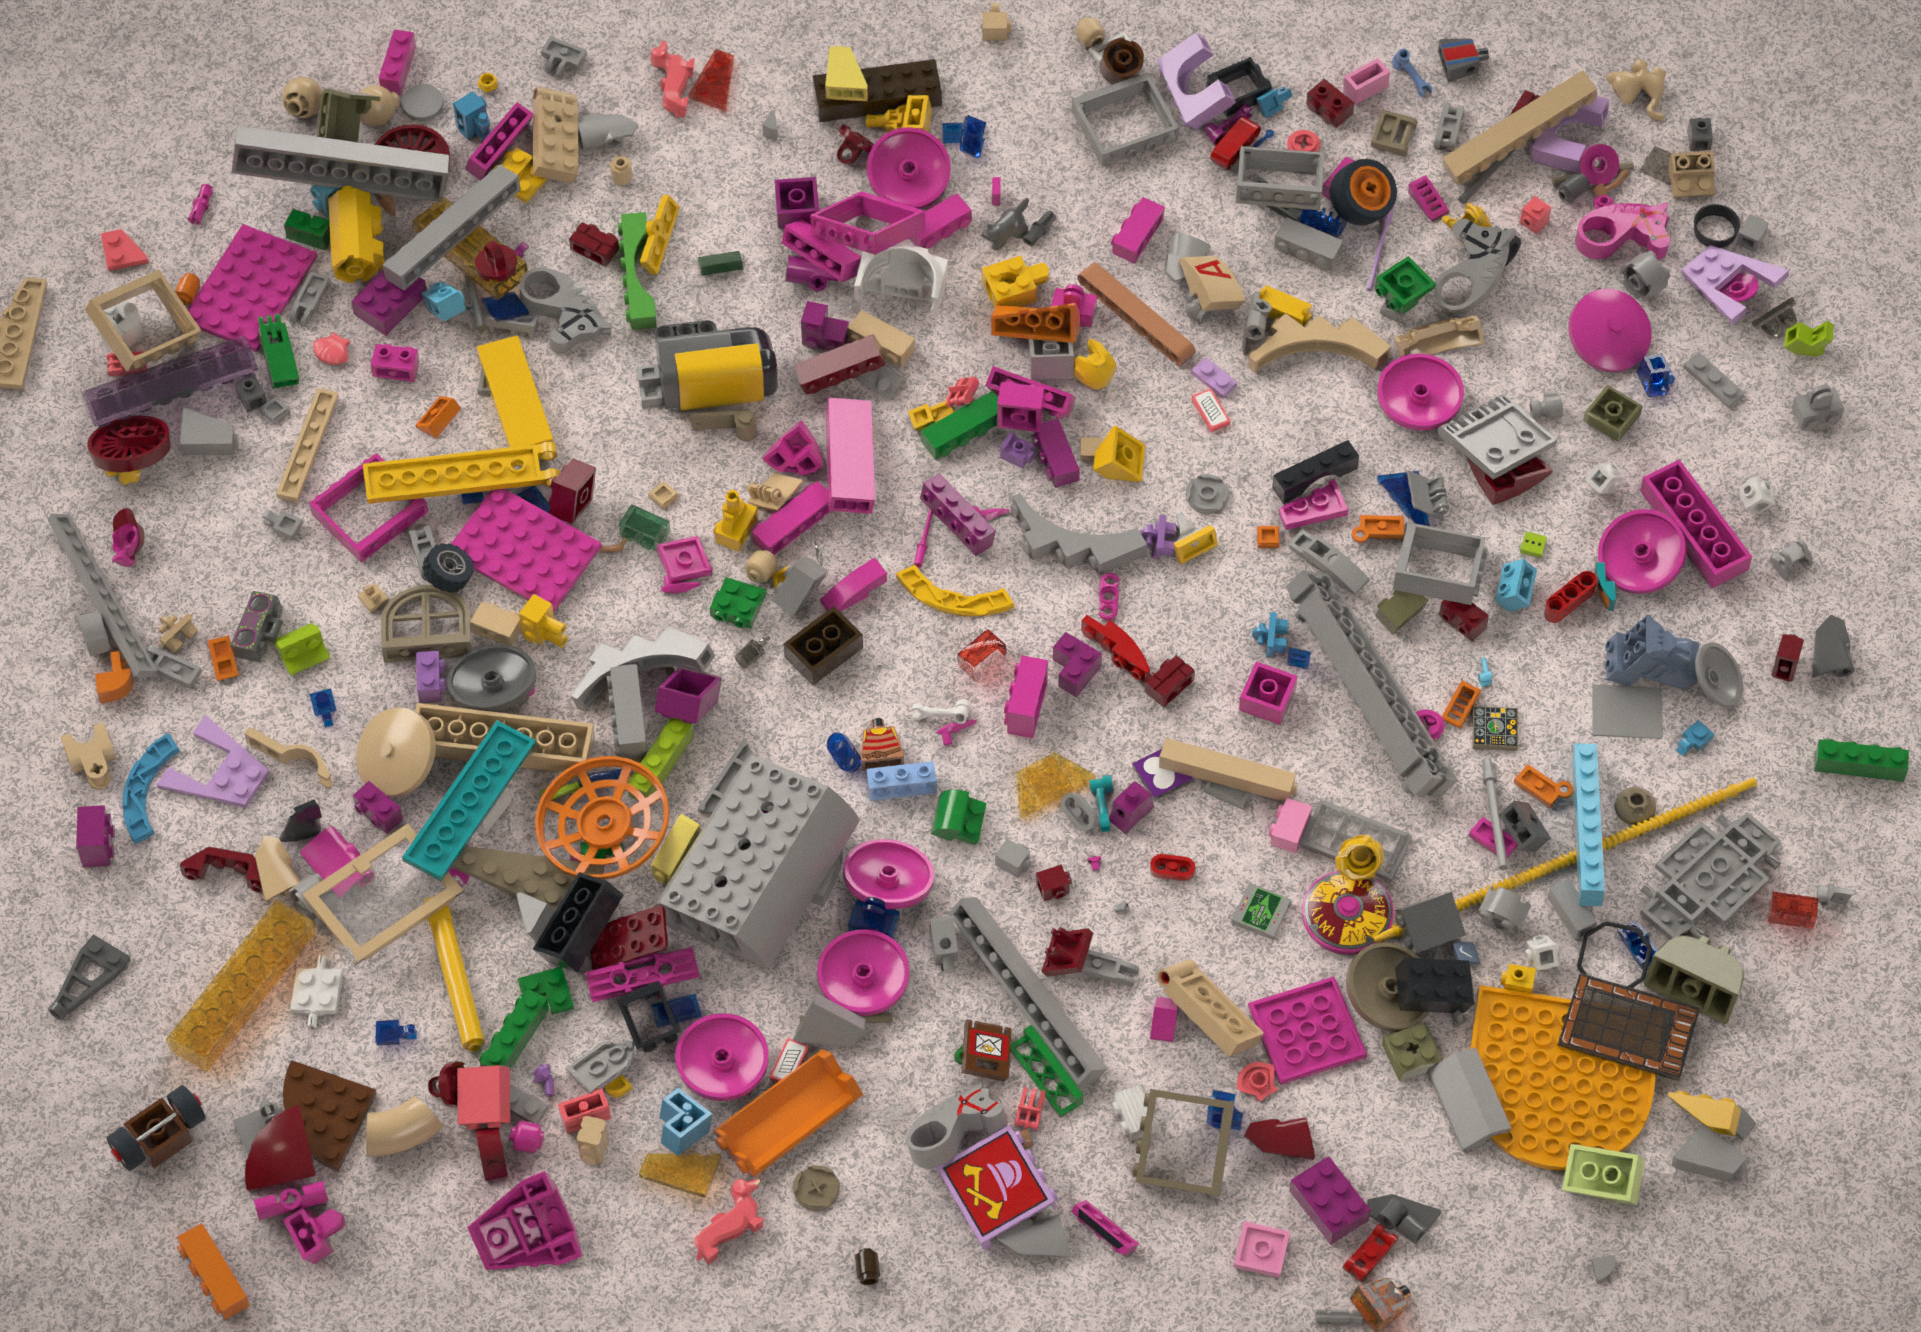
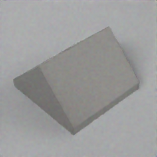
[516,892,555,943]

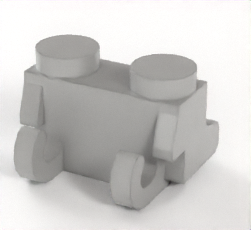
[1769,540,1813,580]

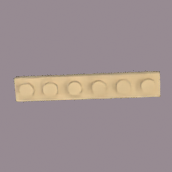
[276,388,339,503]

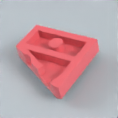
[101,229,149,271]

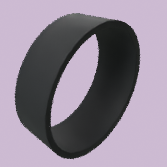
[1694,204,1740,248]

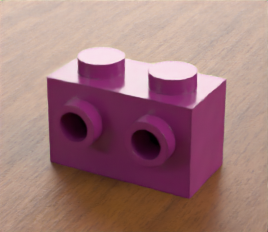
[353,781,403,834]

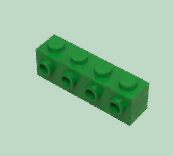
[1814,739,1909,782]
[479,988,549,1070]

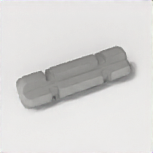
[1316,1309,1363,1325]

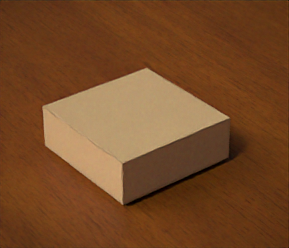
[1080,437,1102,460]
[648,481,679,510]

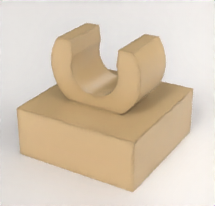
[358,583,389,613]

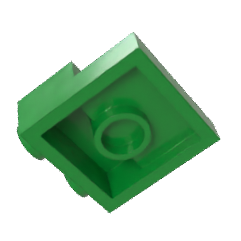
[1374,256,1436,315]
[710,577,767,629]

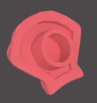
[313,332,351,365]
[1237,1062,1278,1102]

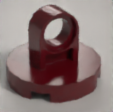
[837,124,874,164]
[475,240,518,282]
[428,1061,465,1108]

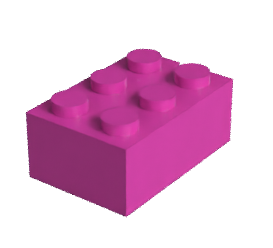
[1004,655,1048,738]

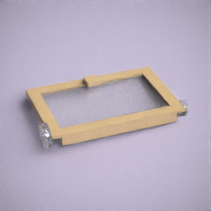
[302,824,464,969]

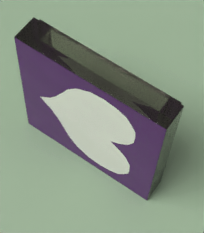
[1132,749,1193,801]

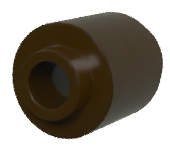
[855,1248,880,1285]

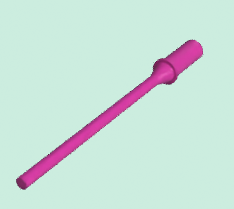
[913,509,933,568]

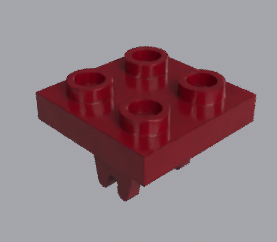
[1041,927,1094,977]

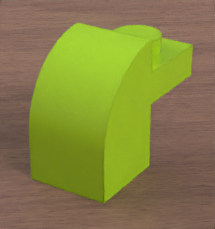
[1784,321,1834,357]

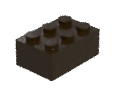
[783,606,864,686]

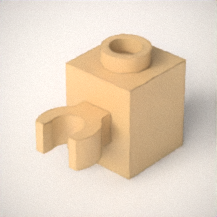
[983,3,1011,40]

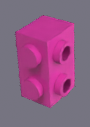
[371,344,420,382]

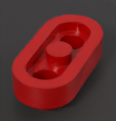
[1150,854,1195,881]

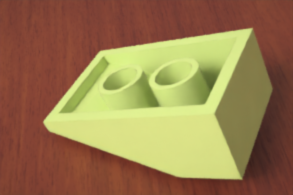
[1562,1144,1646,1206]

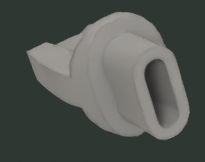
[1816,883,1853,906]

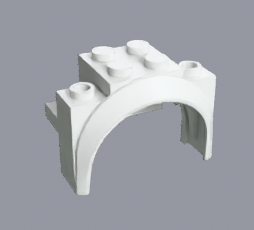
[854,243,948,313]

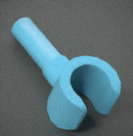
[1478,657,1492,687]

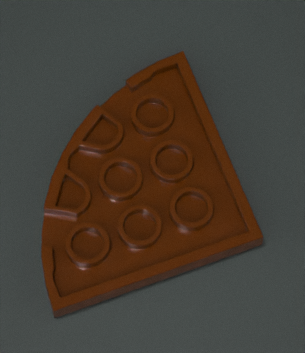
[283,1060,377,1172]

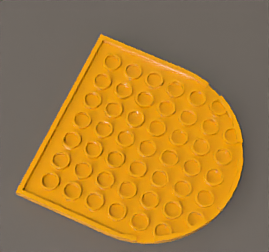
[1470,985,1663,1171]

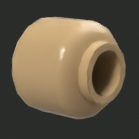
[1075,17,1105,48]
[745,550,777,583]

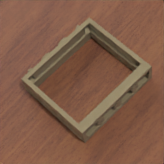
[1132,1089,1235,1196]

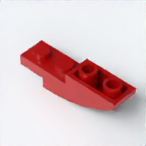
[1081,614,1150,682]

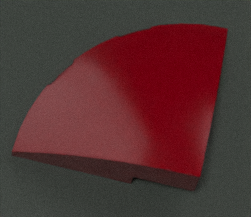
[1466,456,1553,505]
[245,1105,316,1190]

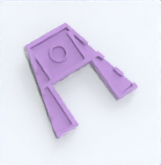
[1682,245,1789,325]
[156,716,269,808]

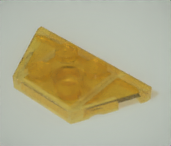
[1016,752,1096,819]

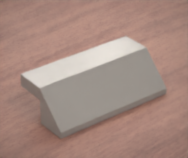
[1427,1048,1511,1151]

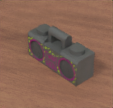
[230,591,283,662]

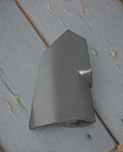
[1812,615,1855,678]
[1367,1194,1441,1244]

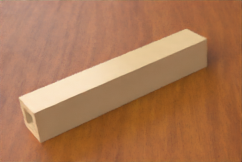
[1159,738,1299,802]

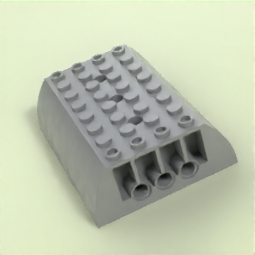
[653,755,860,969]

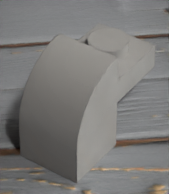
[78,611,111,656]

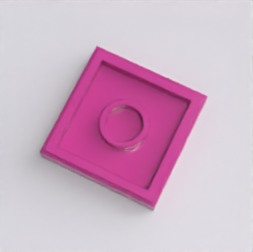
[656,536,712,583]

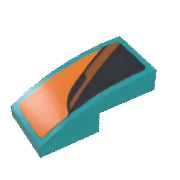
[1594,562,1616,611]

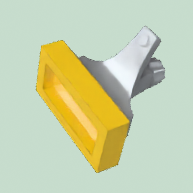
[1174,512,1218,564]

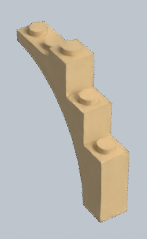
[1248,313,1391,373]

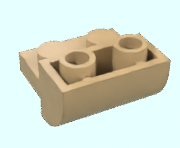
[1669,151,1716,198]

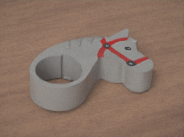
[906,1079,1008,1168]

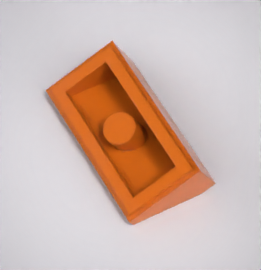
[415,396,461,438]

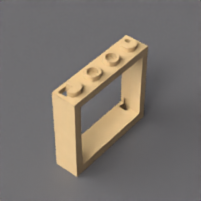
[85,269,201,372]

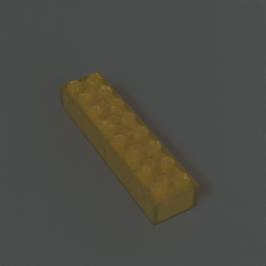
[166,900,316,1073]

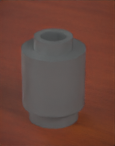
[1558,173,1590,202]

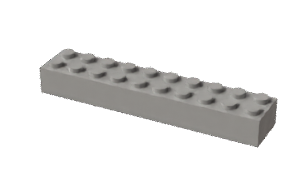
[231,126,449,202]

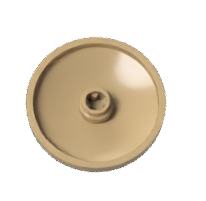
[356,707,436,797]

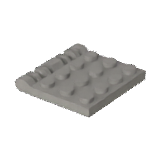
[1438,394,1557,479]

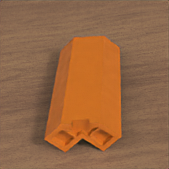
[713,1049,864,1177]

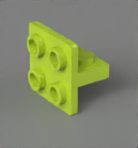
[273,623,330,675]

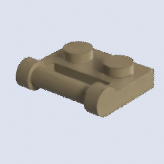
[1370,109,1418,157]

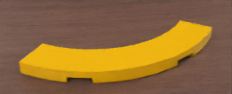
[896,565,1014,616]

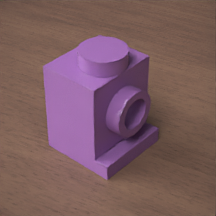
[1000,432,1035,469]

